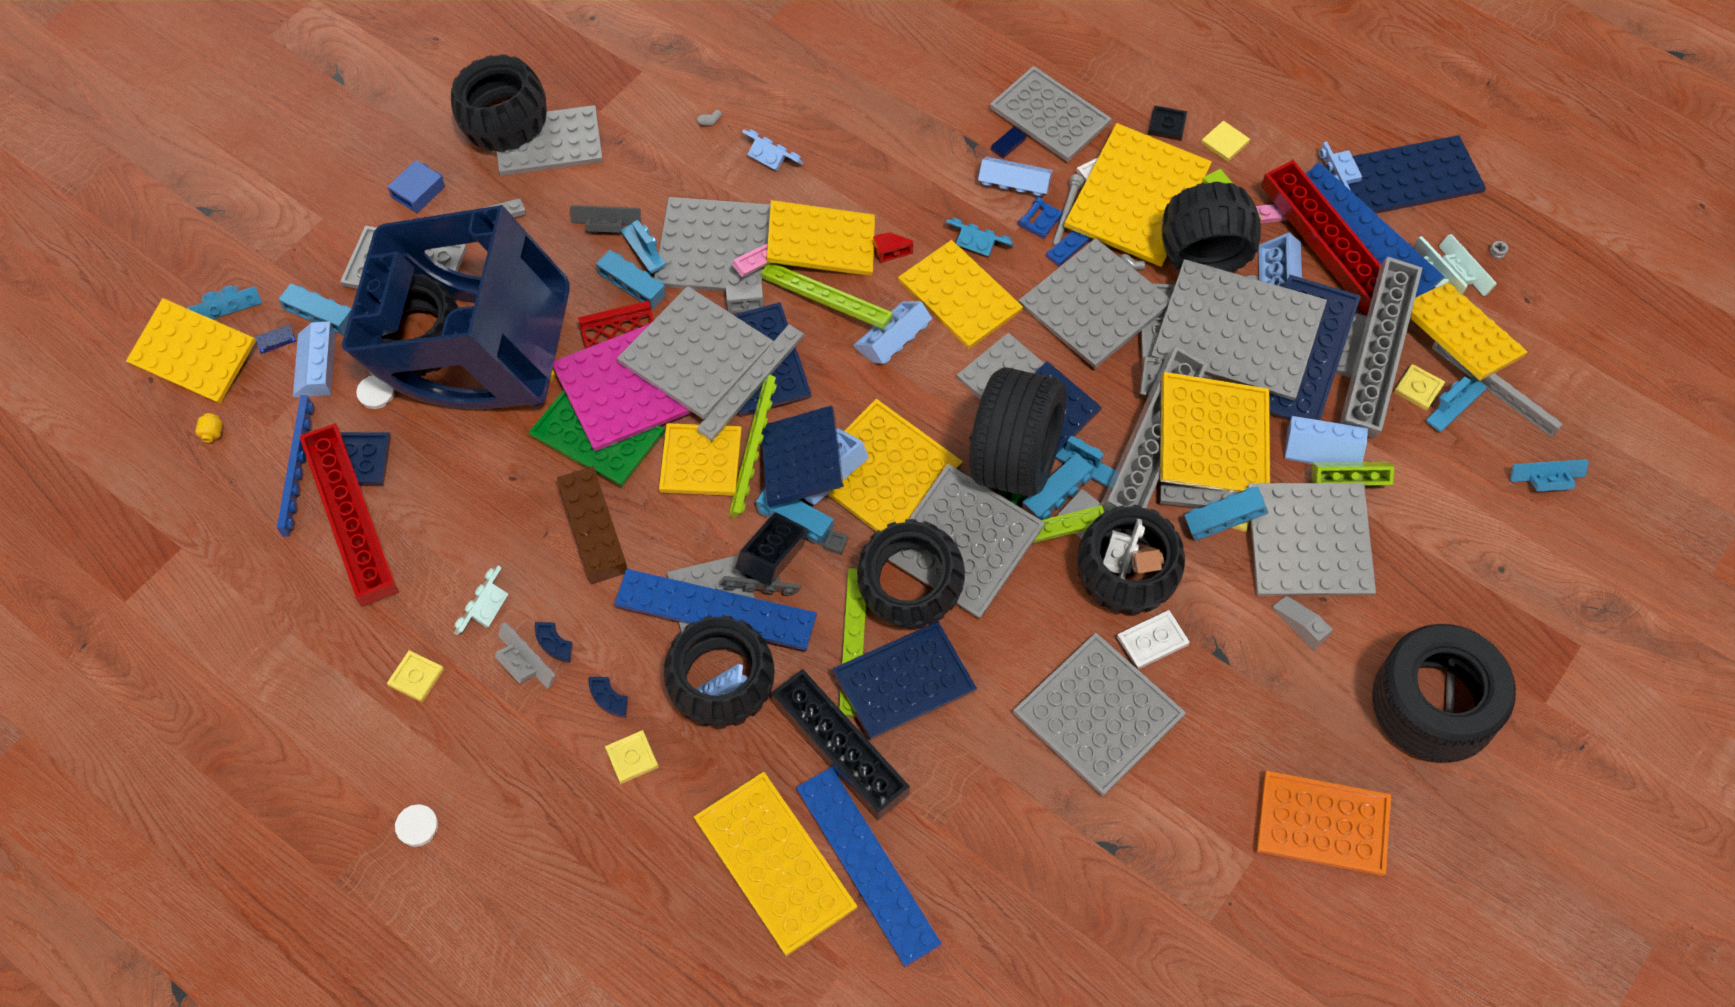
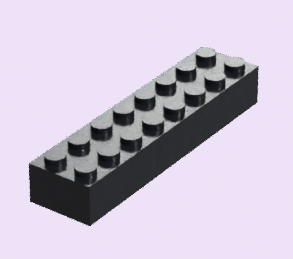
[771,669,910,821]

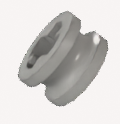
[1490,241,1508,259]

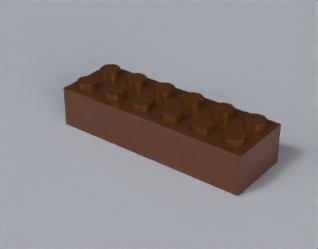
[557,466,628,585]

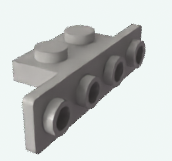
[495,622,555,689]

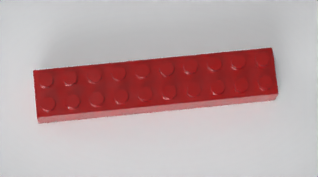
[1261,159,1381,316]
[299,423,399,607]

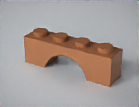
[1131,543,1164,573]

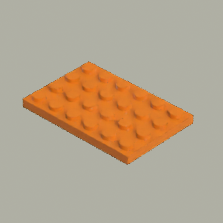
[1256,771,1391,877]

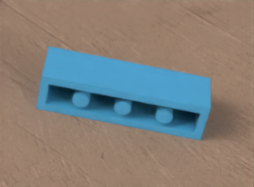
[596,250,666,309]
[278,283,352,336]
[1022,453,1093,520]
[1185,486,1269,541]
[756,488,834,545]

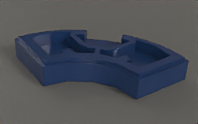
[535,622,573,663]
[589,677,628,718]

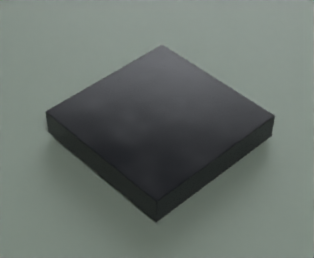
[1148,105,1188,141]

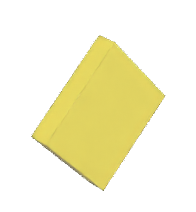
[1201,121,1250,162]
[1394,364,1445,411]
[387,650,444,702]
[605,730,659,784]

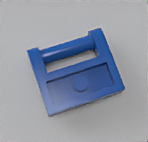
[1018,197,1063,239]

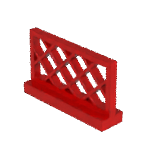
[578,301,654,348]

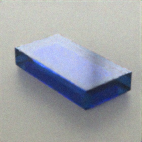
[990,127,1026,159]
[255,324,296,354]

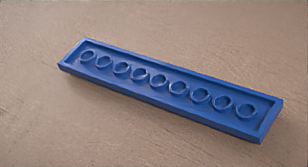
[1306,161,1445,298]
[615,569,817,651]
[796,767,942,968]

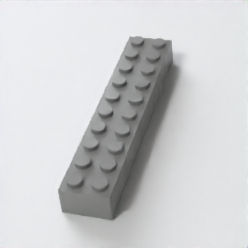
[1339,256,1422,438]
[1101,346,1208,512]

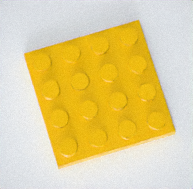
[659,423,742,496]

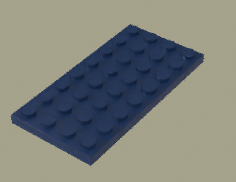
[1348,135,1486,214]
[1269,274,1361,421]

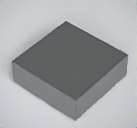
[824,530,849,555]

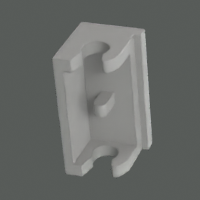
[726,284,764,313]
[1139,356,1162,395]

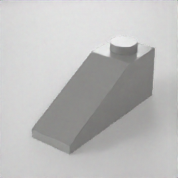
[1272,596,1333,651]

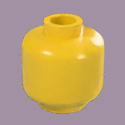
[195,413,223,443]

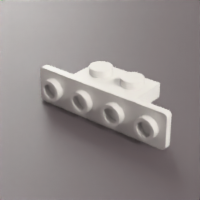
[1103,519,1145,580]

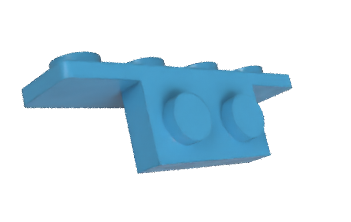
[946,218,1014,257]
[621,220,666,273]
[187,285,262,319]
[1426,377,1487,432]
[1055,436,1116,487]
[1510,459,1589,492]

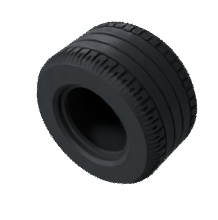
[969,367,1066,497]
[1372,624,1516,763]

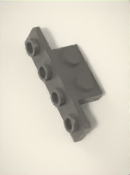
[570,205,641,234]
[720,571,801,595]

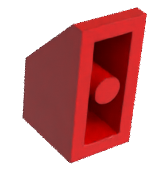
[873,232,914,264]

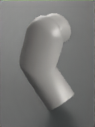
[697,109,722,126]
[1120,254,1145,270]

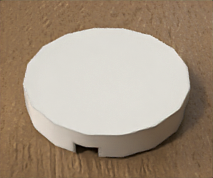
[356,375,395,409]
[395,804,438,847]

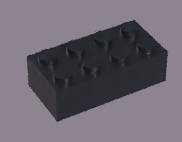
[735,512,809,586]

